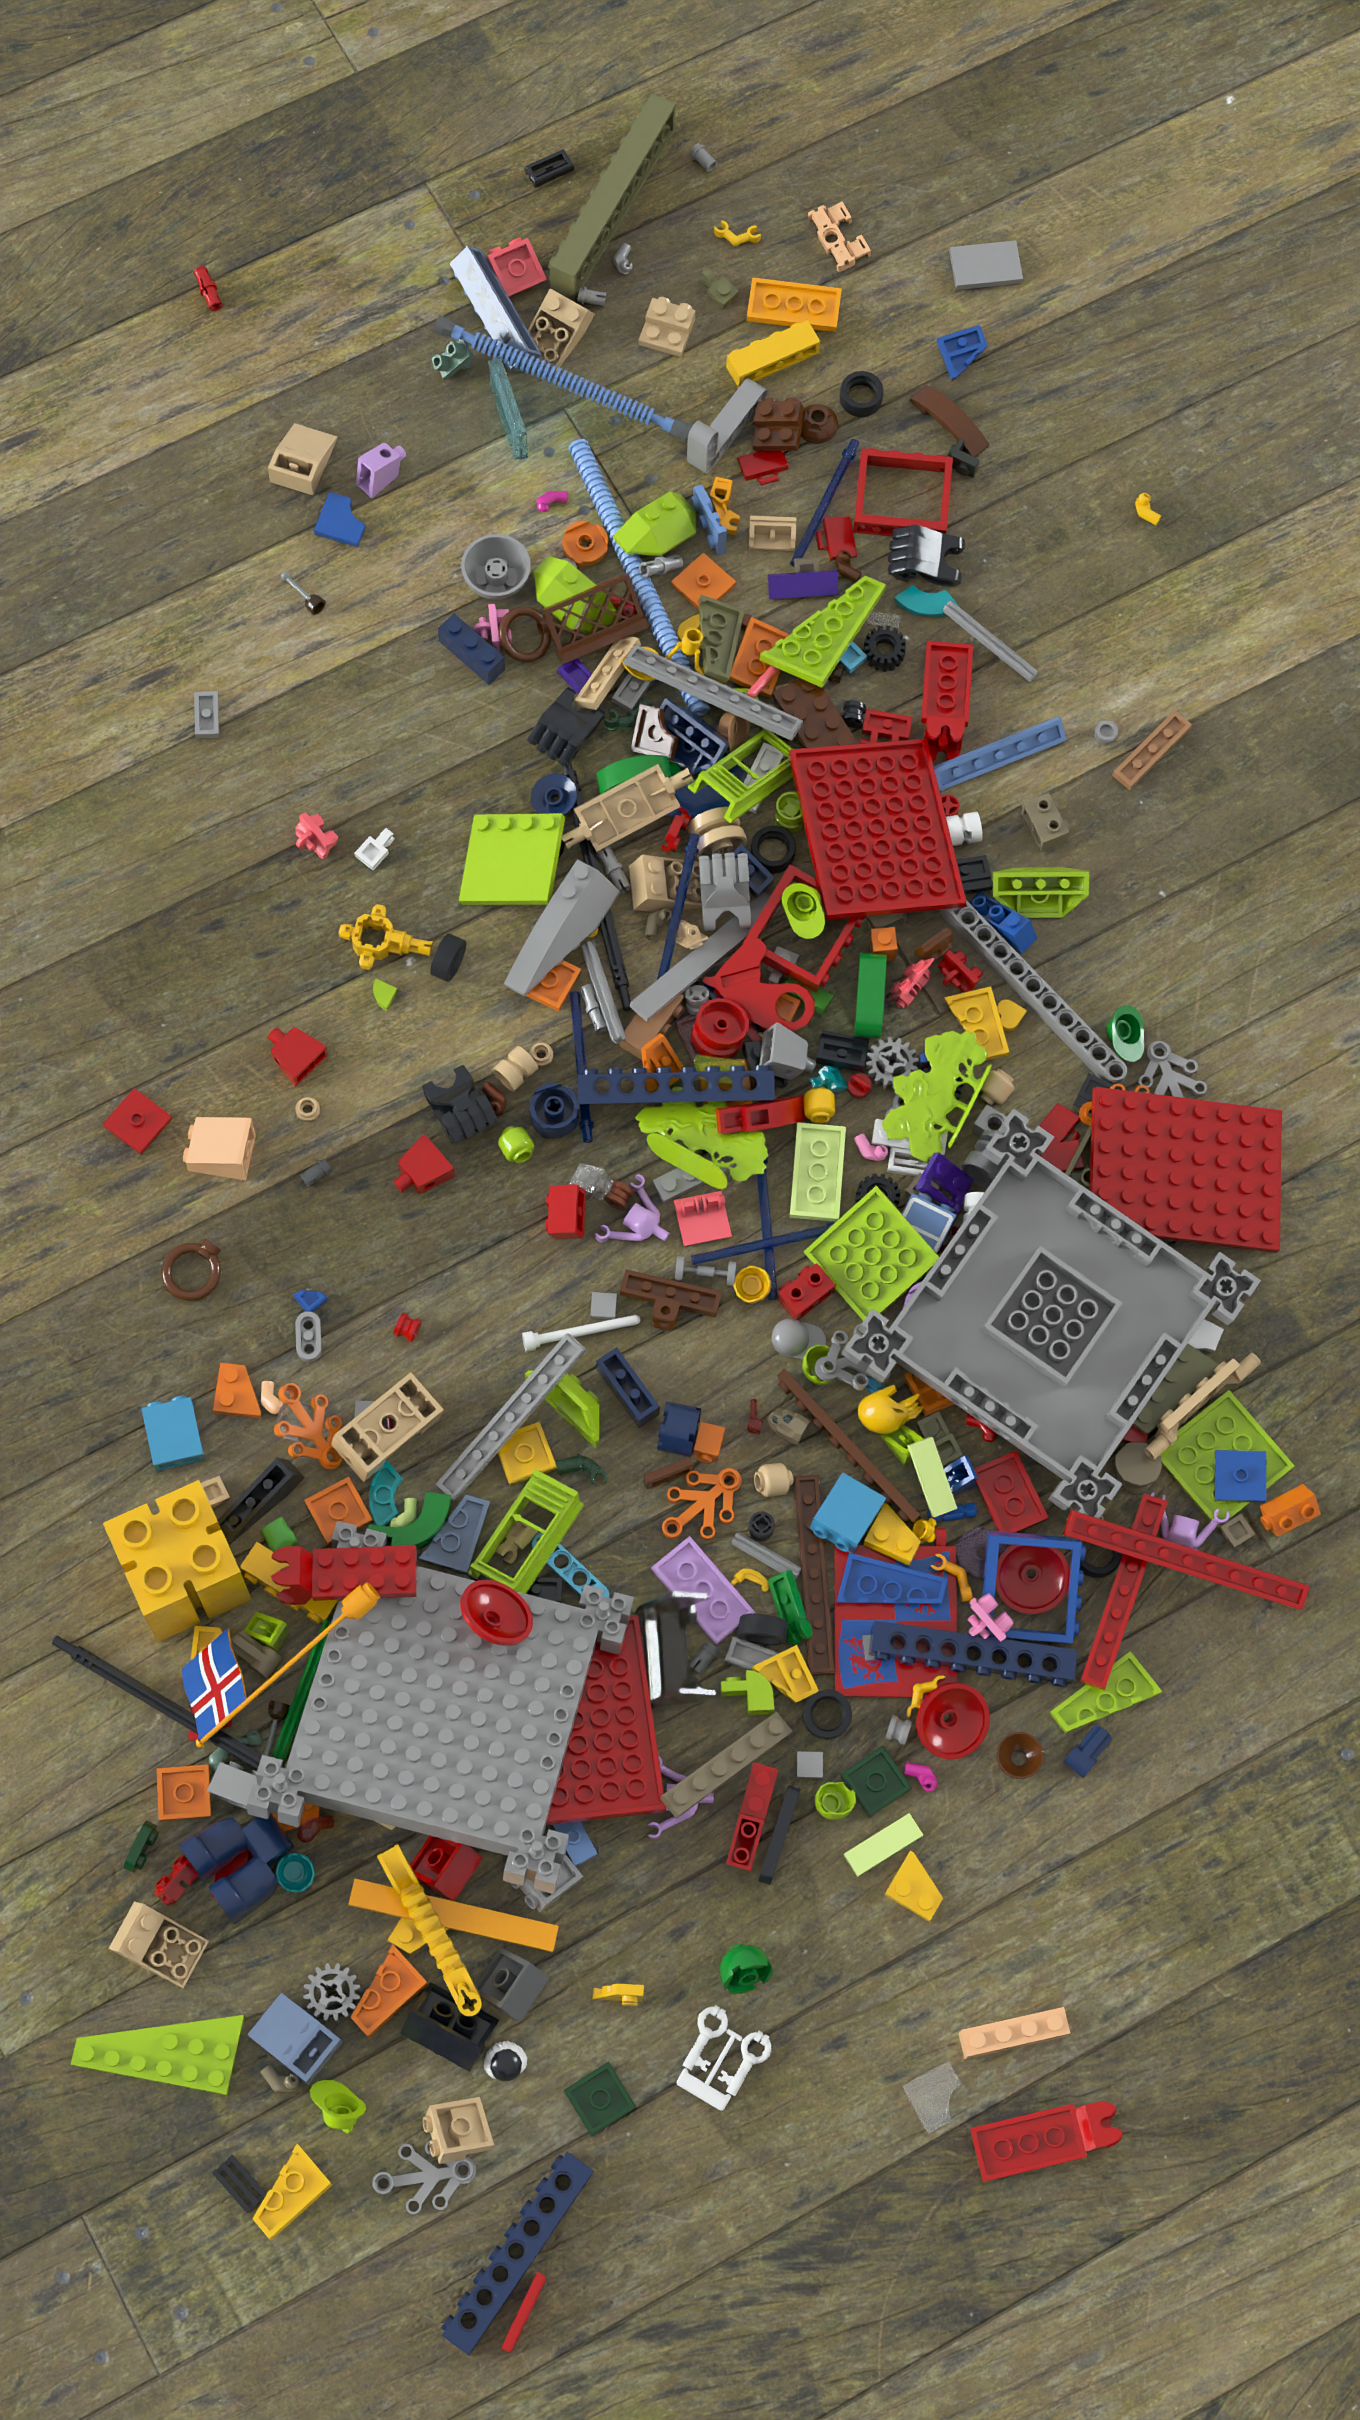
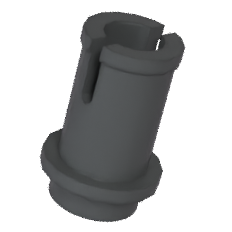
[299,1158,332,1188]
[688,1641,719,1675]

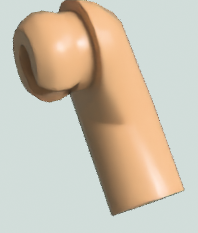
[261,1381,286,1414]

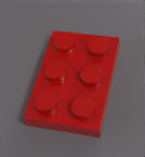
[974,1451,1049,1533]

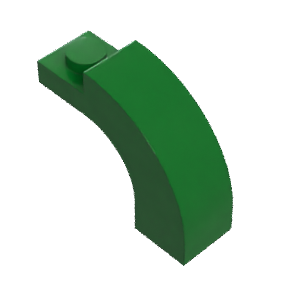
[596,755,683,794]
[368,1492,452,1550]

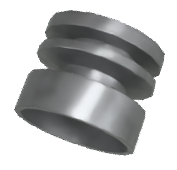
[961,1130,1006,1190]

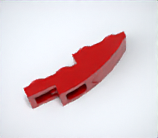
[716,1095,807,1134]
[726,1762,778,1871]

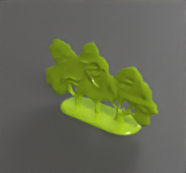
[882,1030,992,1162]
[635,1087,768,1189]

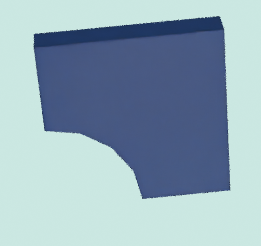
[314,492,366,547]

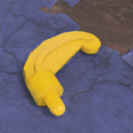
[731,1569,769,1592]

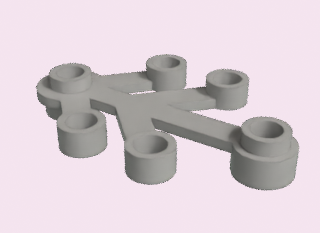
[1138,1041,1207,1098]
[815,1323,891,1390]
[372,2139,477,2215]

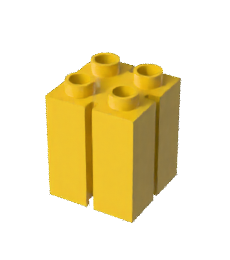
[103,1480,252,1642]

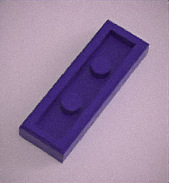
[768,570,839,599]

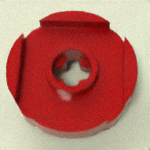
[660,807,691,854]

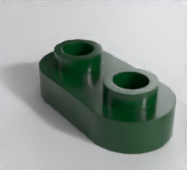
[124,1821,159,1873]

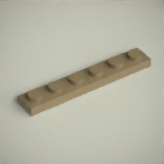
[660,1711,793,1819]

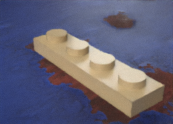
[574,636,641,710]

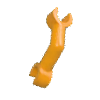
[930,1554,973,1602]

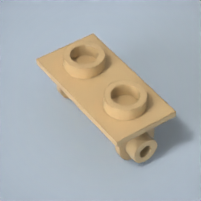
[674,920,708,949]

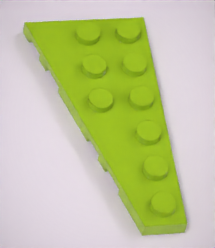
[759,576,886,688]
[71,2015,245,2095]

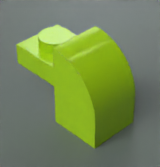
[720,1670,774,1716]

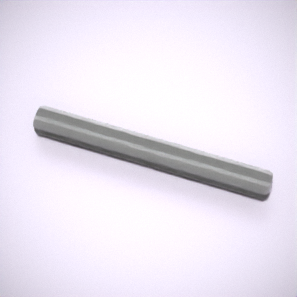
[943,601,1038,682]
[581,942,626,1044]

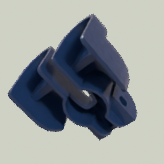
[179,1812,294,1925]

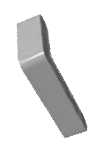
[687,378,768,474]

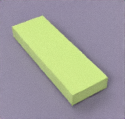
[907,1437,957,1517]
[844,1813,923,1877]

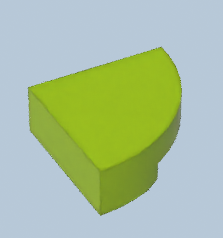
[373,979,398,1011]

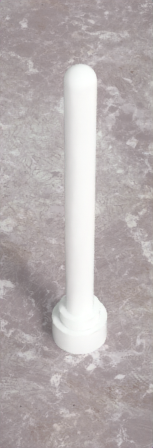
[522,1315,641,1352]

